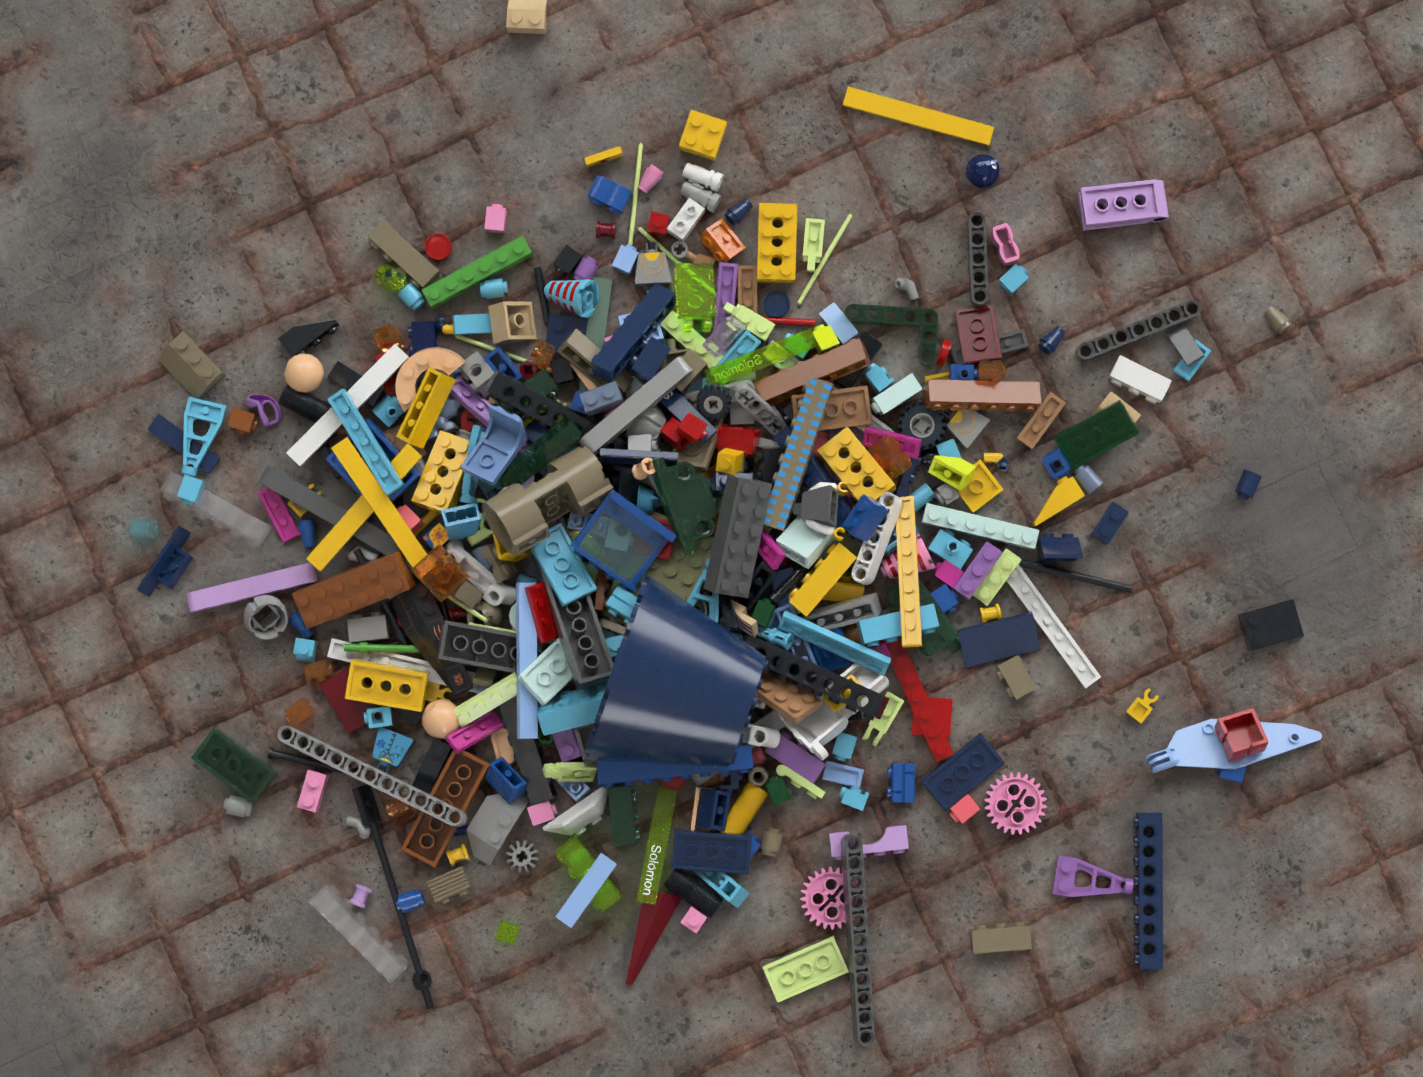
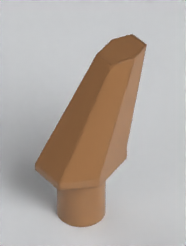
[685,251,717,266]
[701,772,731,788]

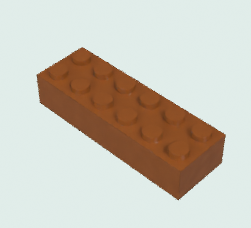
[292,550,416,629]
[401,750,490,867]

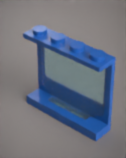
[571,489,677,592]

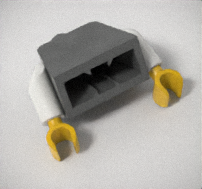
[792,481,848,541]

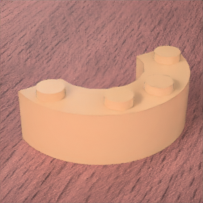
[395,347,466,412]

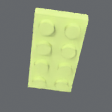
[762,936,849,1002]

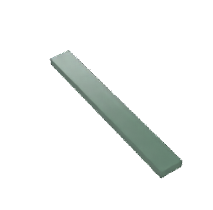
[574,277,613,428]

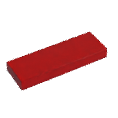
[525,582,558,643]

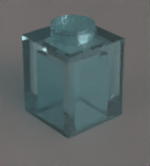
[129,518,159,539]

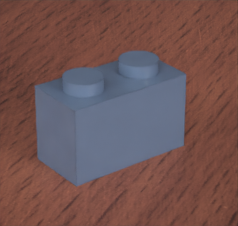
[579,381,624,417]

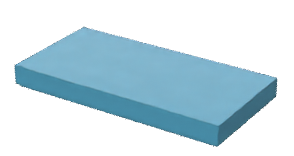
[530,523,597,607]

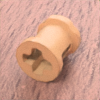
[632,457,657,480]

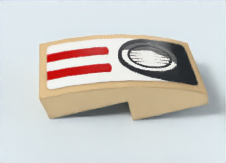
[731,600,759,638]

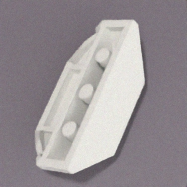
[542,786,609,836]

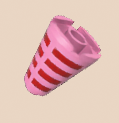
[880,533,936,579]

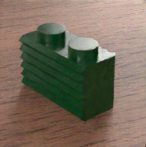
[750,597,776,628]
[765,775,792,806]

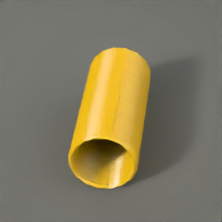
[718,781,769,834]

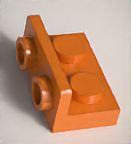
[700,219,746,263]

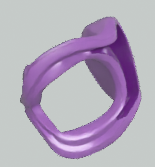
[246,394,283,427]

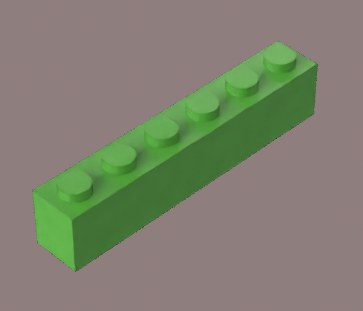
[422,236,533,309]

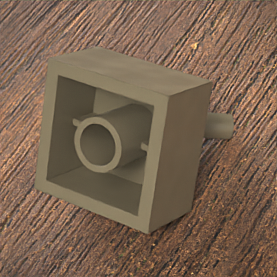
[663,339,709,396]

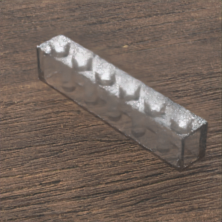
[159,471,274,548]
[309,884,409,984]

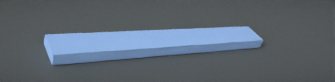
[516,582,538,739]

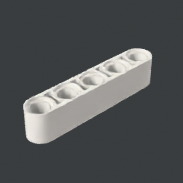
[851,492,903,585]

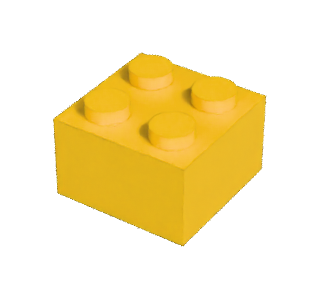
[679,110,727,161]

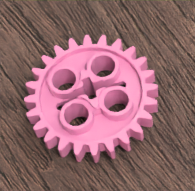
[984,772,1047,835]
[800,866,858,930]

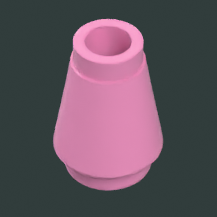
[638,164,664,193]

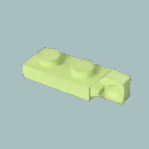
[802,218,825,273]
[723,302,775,342]
[542,762,597,782]

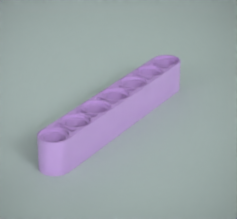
[186,563,318,613]

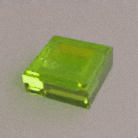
[495,920,520,944]

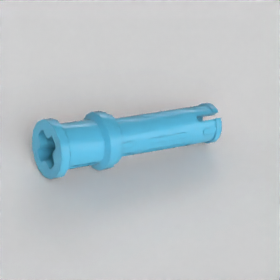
[737,624,794,650]

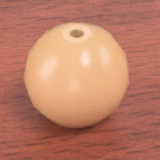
[284,353,324,393]
[422,699,460,739]

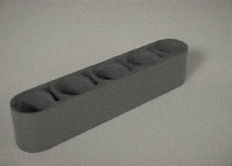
[967,211,989,307]

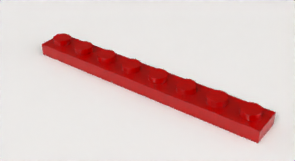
[881,637,954,762]

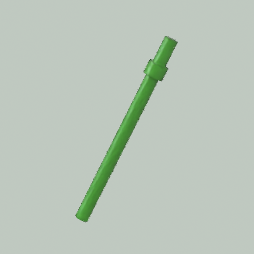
[344,642,420,654]

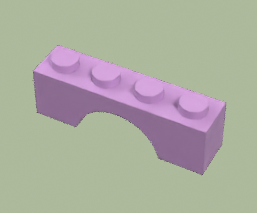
[829,825,909,860]

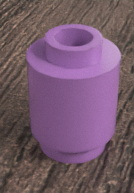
[573,256,599,280]

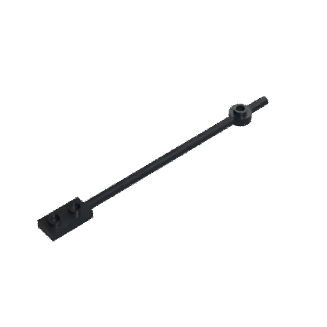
[352,784,434,1009]

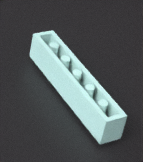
[921,503,1039,550]

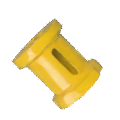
[979,604,1002,623]
[446,844,470,866]

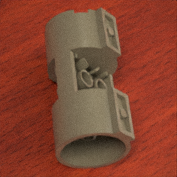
[482,446,614,556]

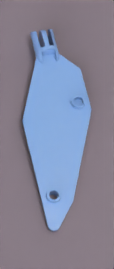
[1145,719,1322,774]

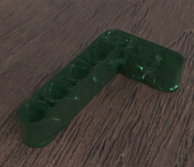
[844,304,938,366]
[498,418,581,488]

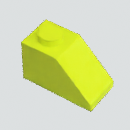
[811,324,840,354]
[928,456,976,491]

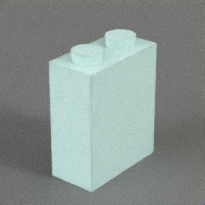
[870,373,922,416]
[776,515,835,569]

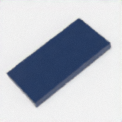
[957,611,1040,667]
[921,733,1005,811]
[671,829,752,874]

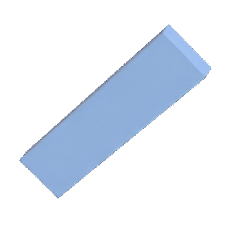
[556,853,617,928]

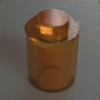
[385,794,414,819]

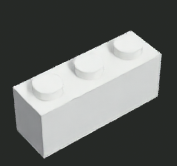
[1108,355,1172,404]

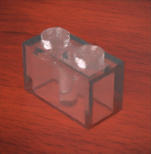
[702,314,747,359]

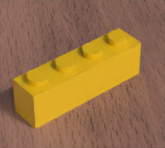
[396,367,456,449]
[789,543,857,617]

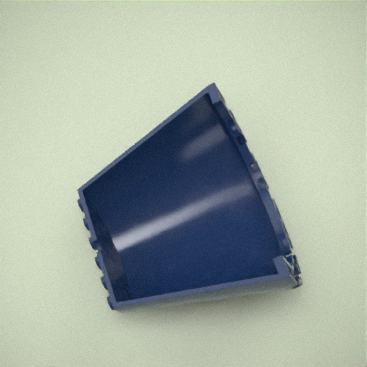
[583,575,768,767]

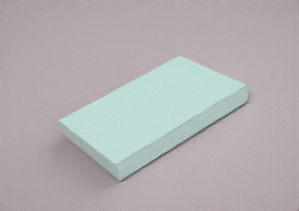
[517,638,573,706]

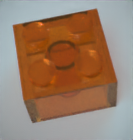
[411,543,470,602]

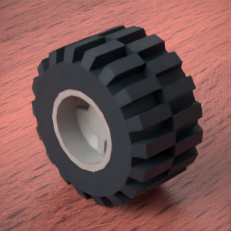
[898,402,946,451]

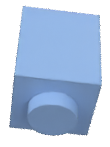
[612,244,639,276]

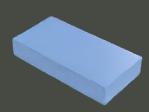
[822,760,864,788]

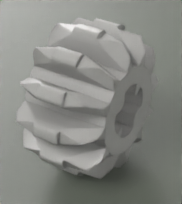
[506,840,539,873]

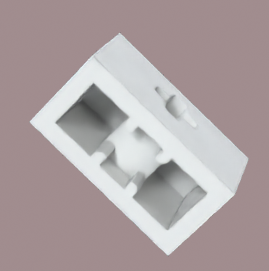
[667,198,705,242]

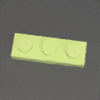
[973,548,1022,606]

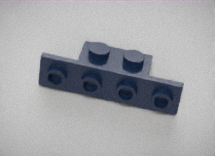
[137,526,194,597]

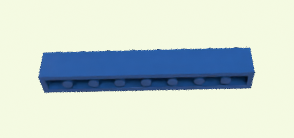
[596,745,753,788]

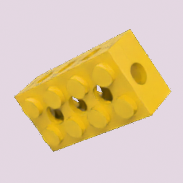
[757,203,797,283]
[817,427,896,502]
[411,430,469,515]
[345,658,430,712]

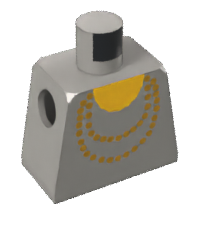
[635,242,672,287]
[942,409,990,450]

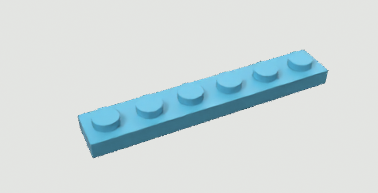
[327,389,404,496]
[778,611,891,676]

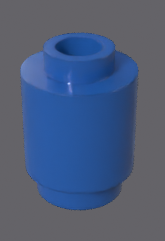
[395,889,425,913]

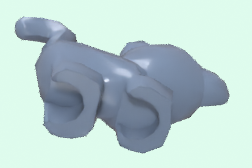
[402,394,462,443]

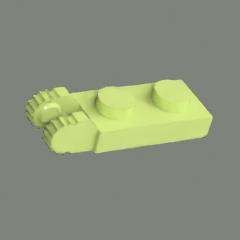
[862,691,904,747]

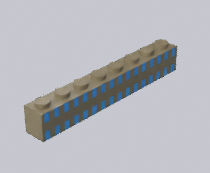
[764,377,834,532]

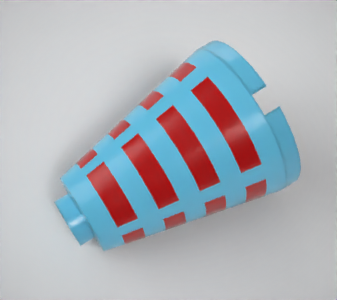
[544,279,599,318]

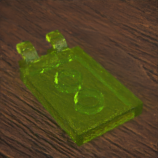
[674,263,716,332]

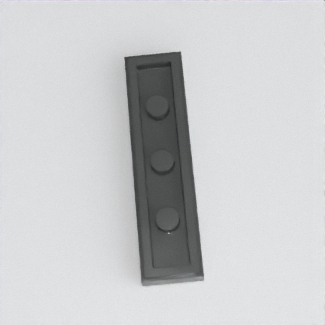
[950,328,1029,365]

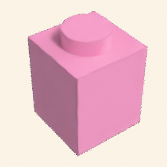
[484,204,507,234]
[527,800,558,826]
[680,905,707,933]

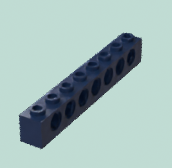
[1133,812,1163,969]

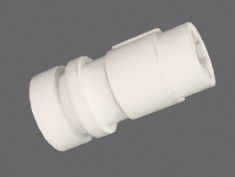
[682,163,724,192]

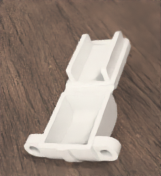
[778,663,889,761]

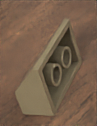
[158,331,225,399]

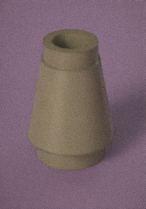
[1264,306,1292,335]

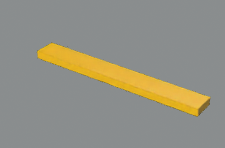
[843,87,994,146]
[331,437,434,576]
[306,443,423,572]
[896,496,922,648]

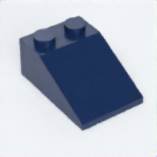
[1038,534,1083,562]

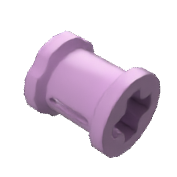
[349,884,372,908]

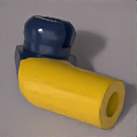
[434,316,454,334]
[984,453,1010,472]

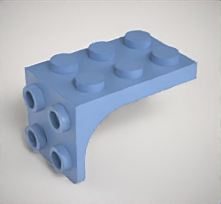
[460,405,528,487]

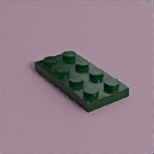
[1053,400,1140,469]

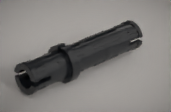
[768,562,816,605]

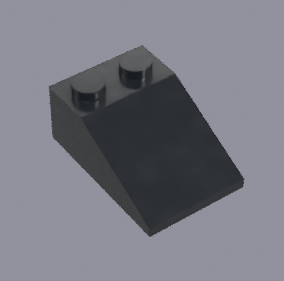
[1237,599,1304,651]

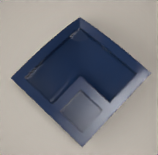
[544,314,588,354]

